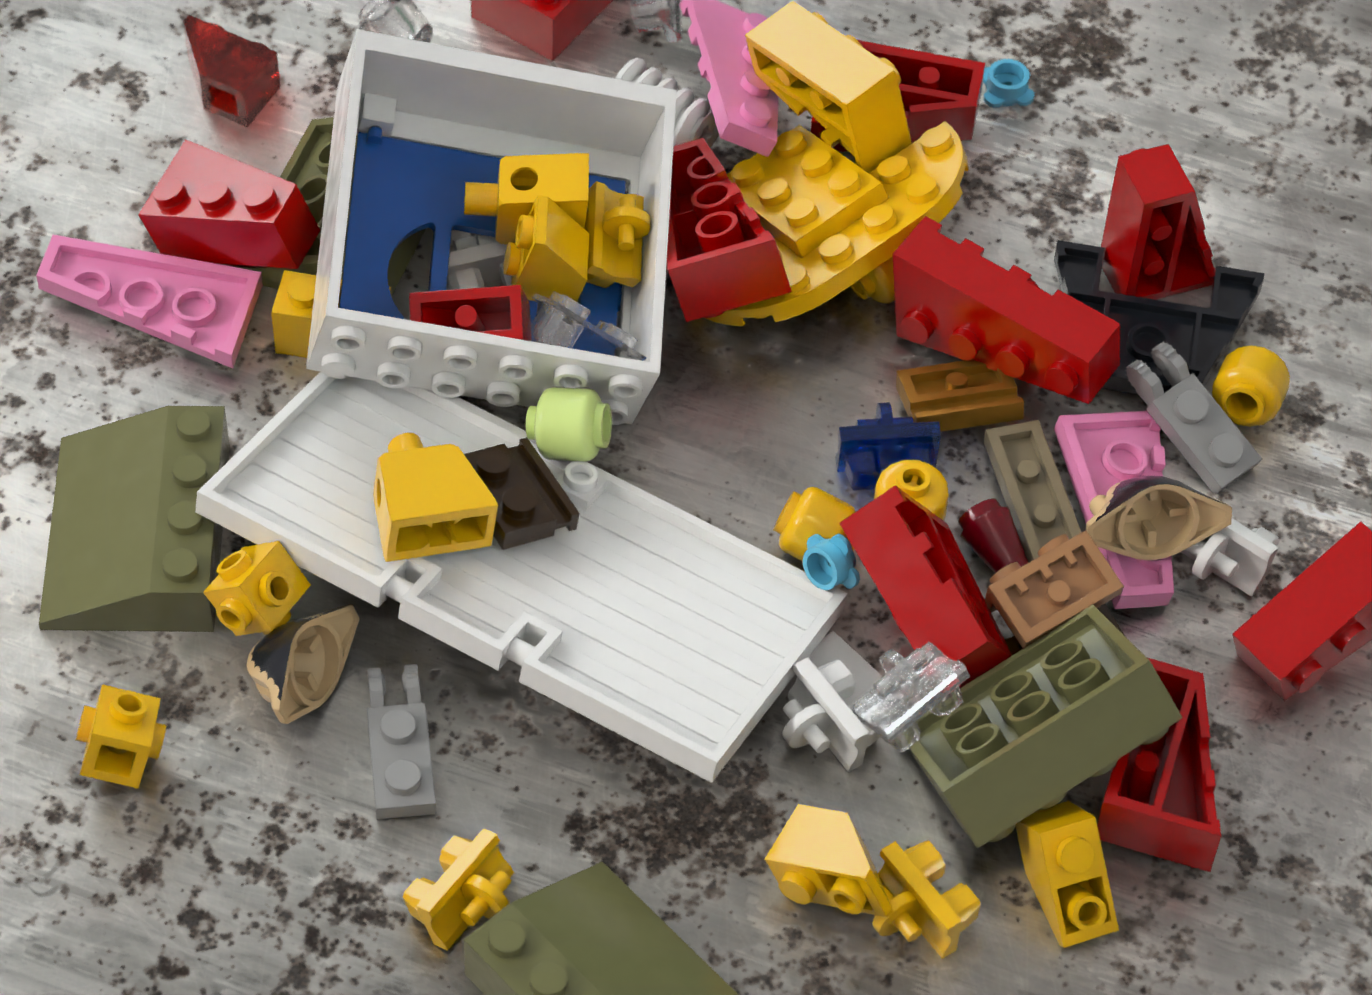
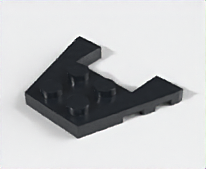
[1054,240,1264,394]

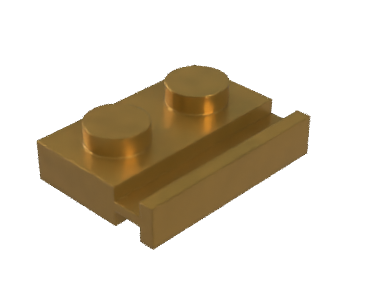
[896,359,1024,435]

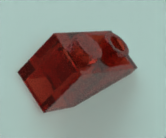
[183,15,280,128]

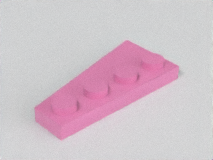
[679,0,778,157]
[36,235,263,369]
[1054,411,1174,609]

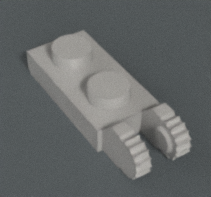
[1125,342,1262,494]
[367,664,436,820]

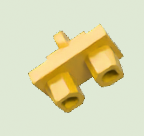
[585,181,651,288]
[403,828,514,951]
[872,840,981,959]

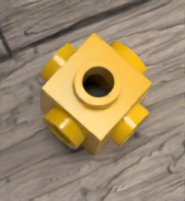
[203,541,311,636]
[76,684,166,789]

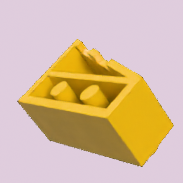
[745,0,912,173]

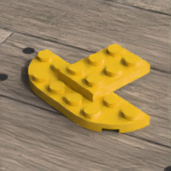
[706,121,969,326]

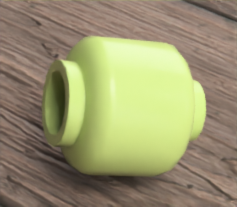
[526,387,612,461]

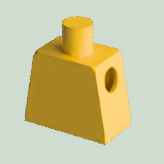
[464,153,589,245]
[373,433,498,562]

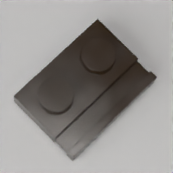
[464,437,580,550]

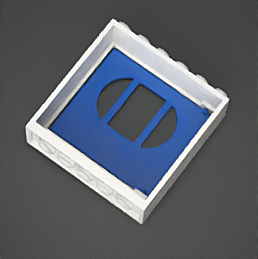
[306,29,677,425]

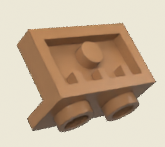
[985,530,1124,648]

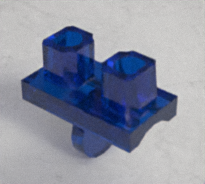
[835,402,941,491]

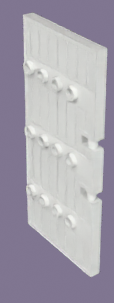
[195,372,848,783]

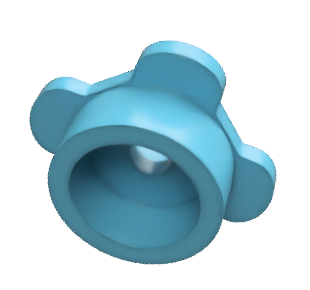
[983,59,1034,108]
[803,534,860,590]

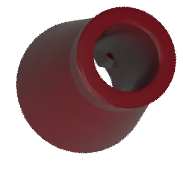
[958,498,1029,573]

